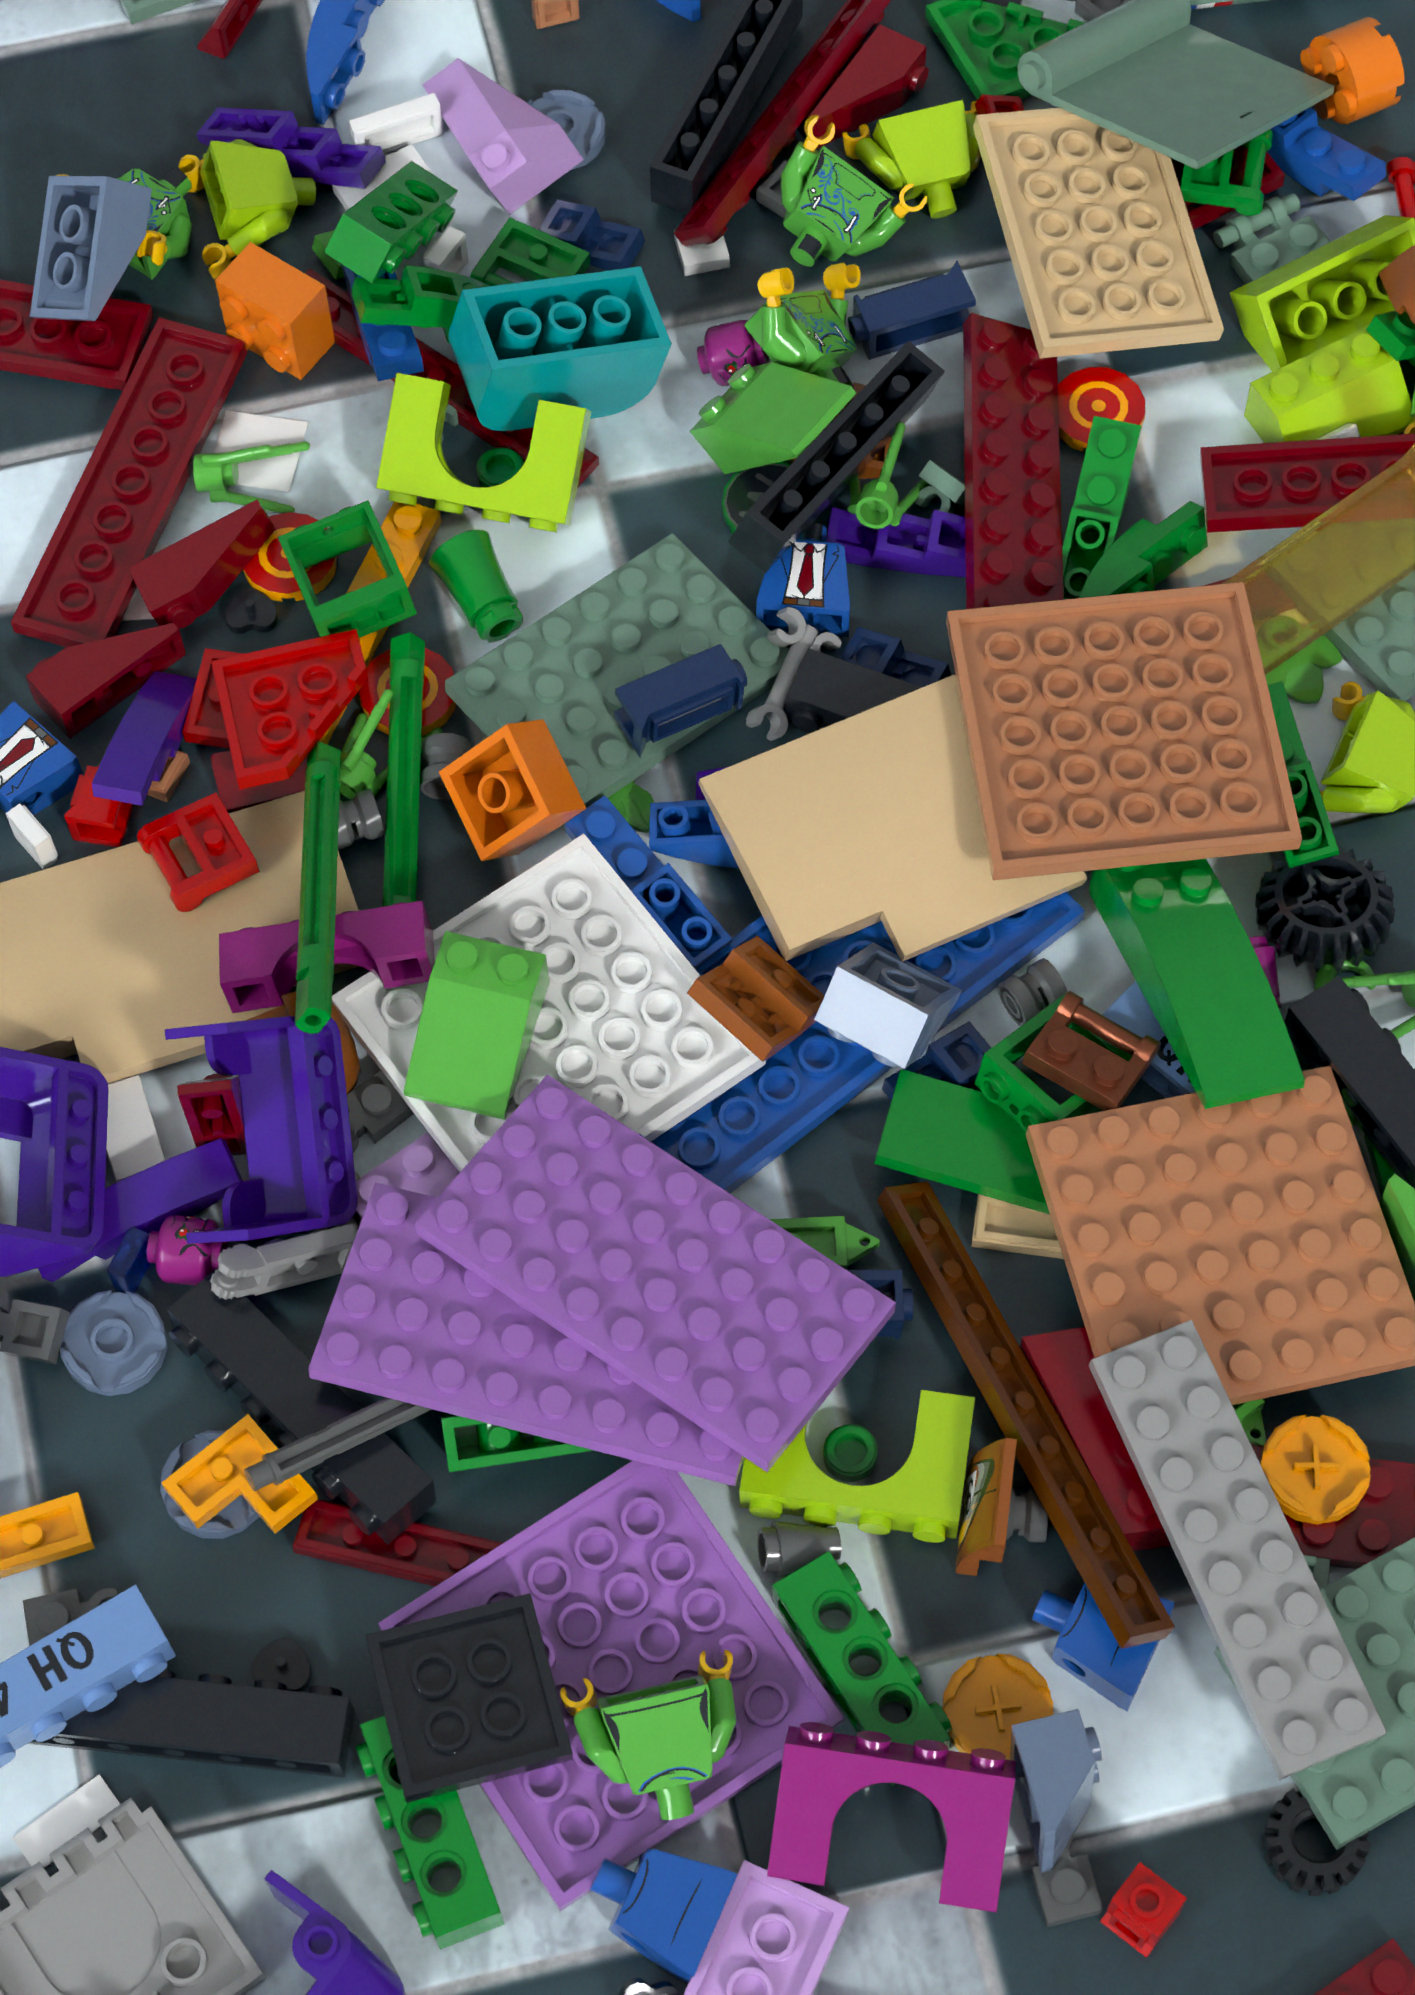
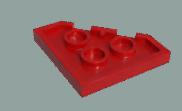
[211,629,368,790]

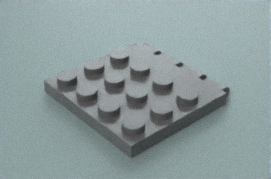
[0,1797,266,1995]

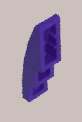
[196,107,386,189]
[826,507,966,577]
[92,671,197,806]
[38,1138,243,1282]

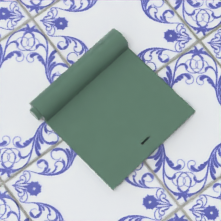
[1017,0,1334,169]

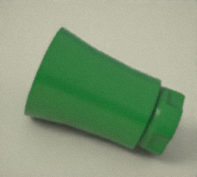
[429,530,523,643]

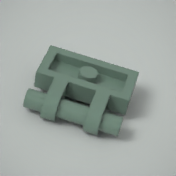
[1213,193,1331,285]

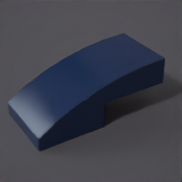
[538,200,645,271]
[840,627,952,687]
[882,1021,991,1101]

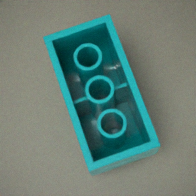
[448,266,672,431]

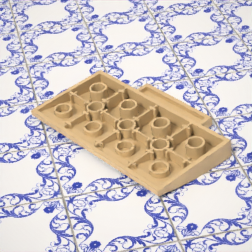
[698,674,1087,962]
[0,791,360,1084]

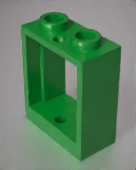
[278,500,417,638]
[974,993,1132,1133]

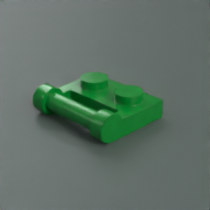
[1180,129,1273,216]
[470,218,591,286]

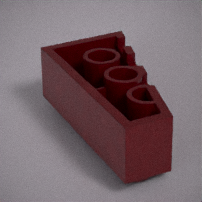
[1020,1327,1170,1552]

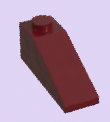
[809,24,929,149]
[128,499,276,629]
[26,623,186,739]
[177,1073,247,1156]

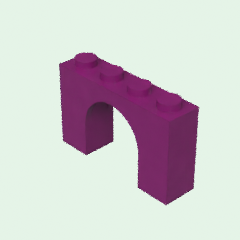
[767,1722,1016,1912]

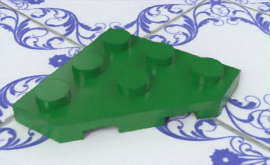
[925,0,1085,100]

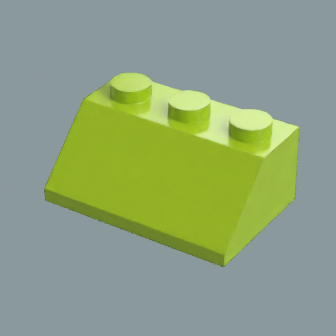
[1244,325,1414,443]

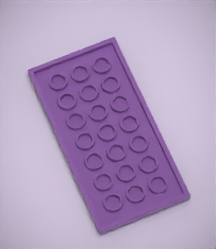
[415,1074,896,1472]
[308,1182,744,1486]

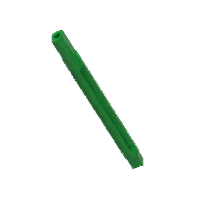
[382,632,425,907]
[295,741,341,1034]

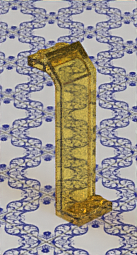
[1222,443,1415,675]

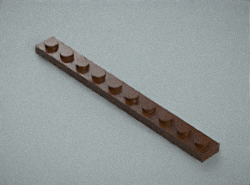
[877,1181,1175,1649]

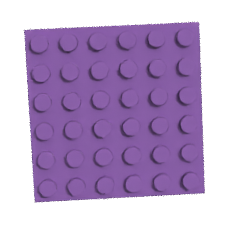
[378,1460,845,1912]

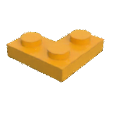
[161,1414,318,1534]

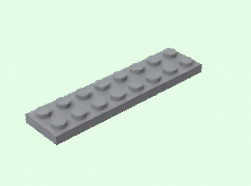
[1088,1320,1387,1780]

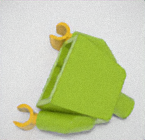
[842,100,981,219]
[179,139,316,279]
[1320,681,1415,813]

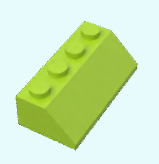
[1230,215,1415,372]

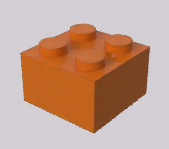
[215,242,335,380]
[439,719,587,861]

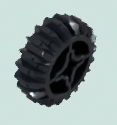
[1255,848,1395,973]

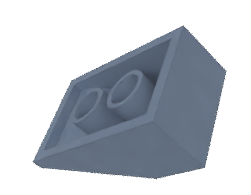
[30,176,152,321]

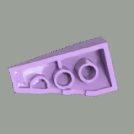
[422,58,584,214]

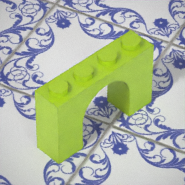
[376,373,591,533]
[739,1390,975,1543]

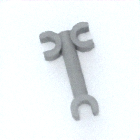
[746,607,842,741]

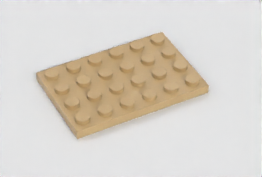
[973,108,1224,358]

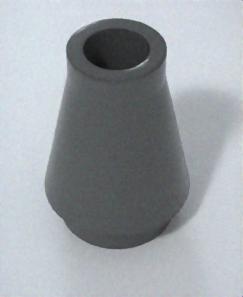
[758,1521,841,1576]

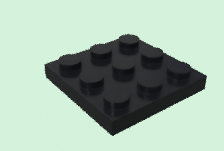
[366,1593,573,1803]

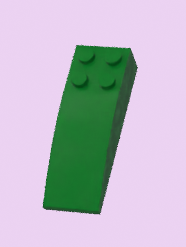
[1089,859,1305,1109]

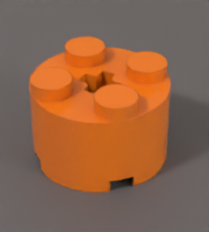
[1300,17,1404,125]

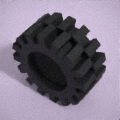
[1262,1788,1371,1896]

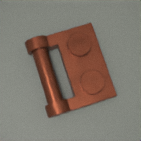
[1022,991,1161,1111]

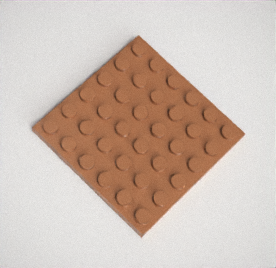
[946,582,1302,880]
[1025,1066,1415,1430]

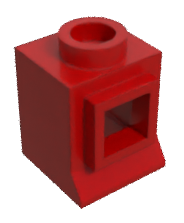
[64,765,134,847]
[1100,1862,1187,1958]

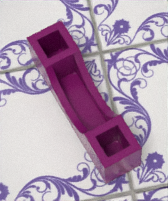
[219,901,435,1014]

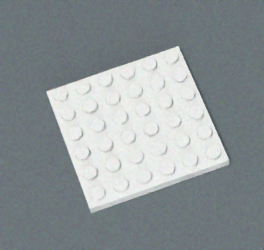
[332,834,766,1173]

